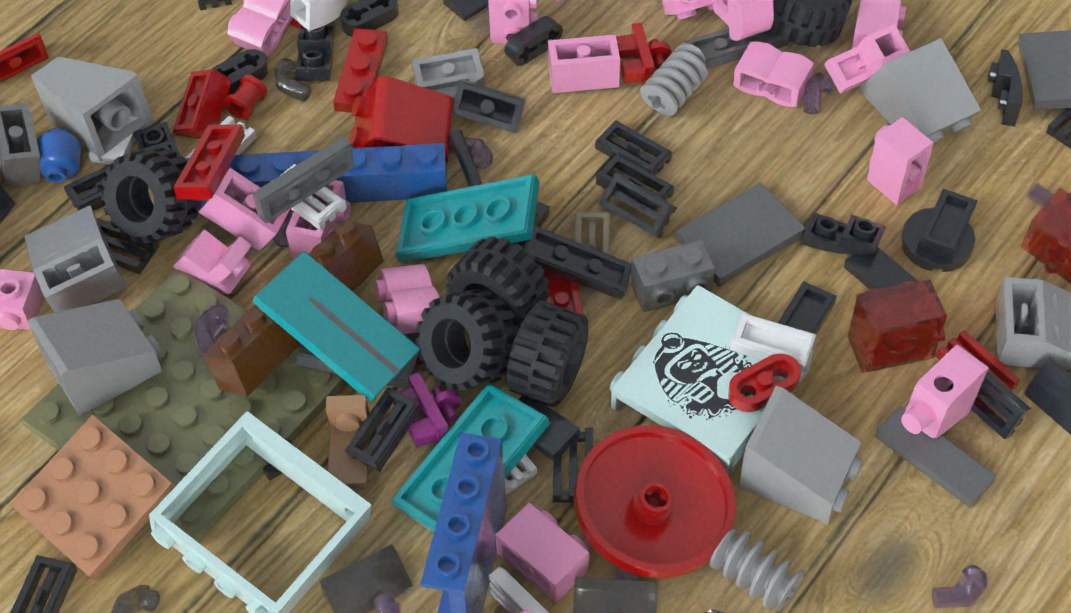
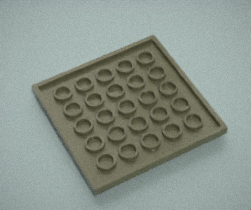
[22,269,347,543]

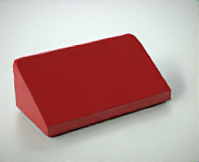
[0,32,49,82]
[172,69,231,139]

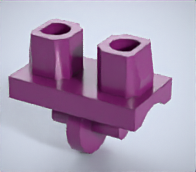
[393,372,462,447]

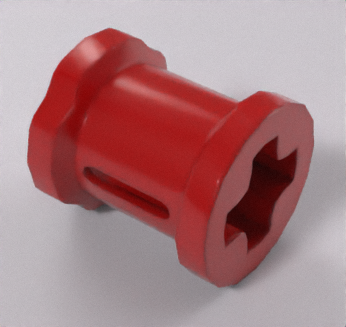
[224,75,268,120]

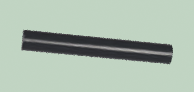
[449,129,483,187]

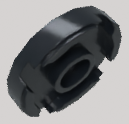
[901,208,976,272]

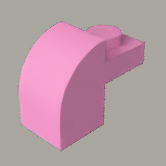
[713,0,774,41]
[824,23,910,94]
[173,229,252,294]

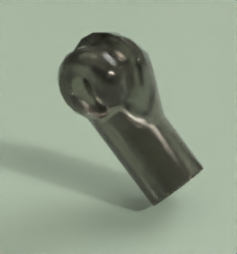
[274,58,311,102]
[110,585,160,613]

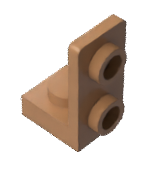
[326,395,369,487]

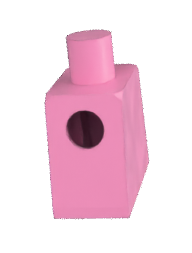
[901,345,989,439]

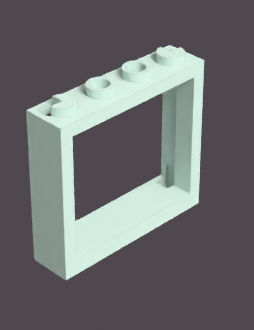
[149,411,372,613]

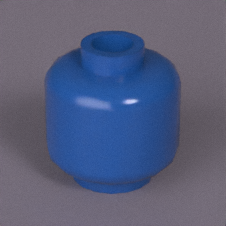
[37,128,82,183]

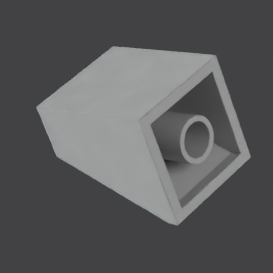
[859,38,981,144]
[31,56,154,162]
[27,299,162,416]
[739,386,864,524]

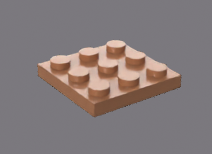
[10,415,176,580]

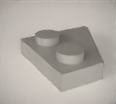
[411,48,485,101]

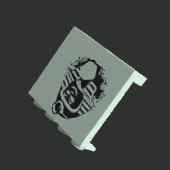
[609,285,813,475]

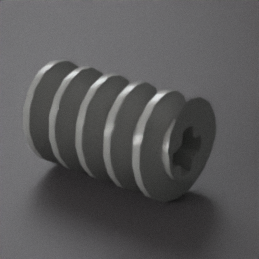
[639,43,708,116]
[710,528,805,612]

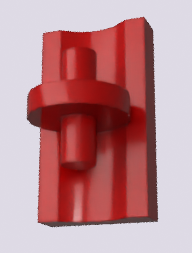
[616,22,672,86]

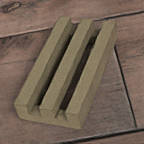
[574,212,610,255]

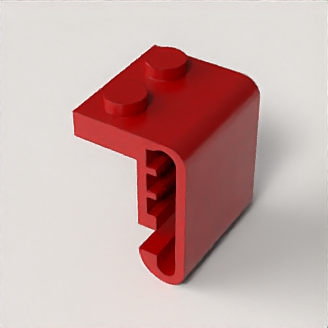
[349,76,453,163]

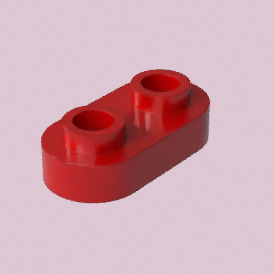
[728,353,801,412]

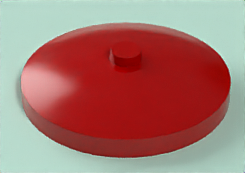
[574,425,736,578]

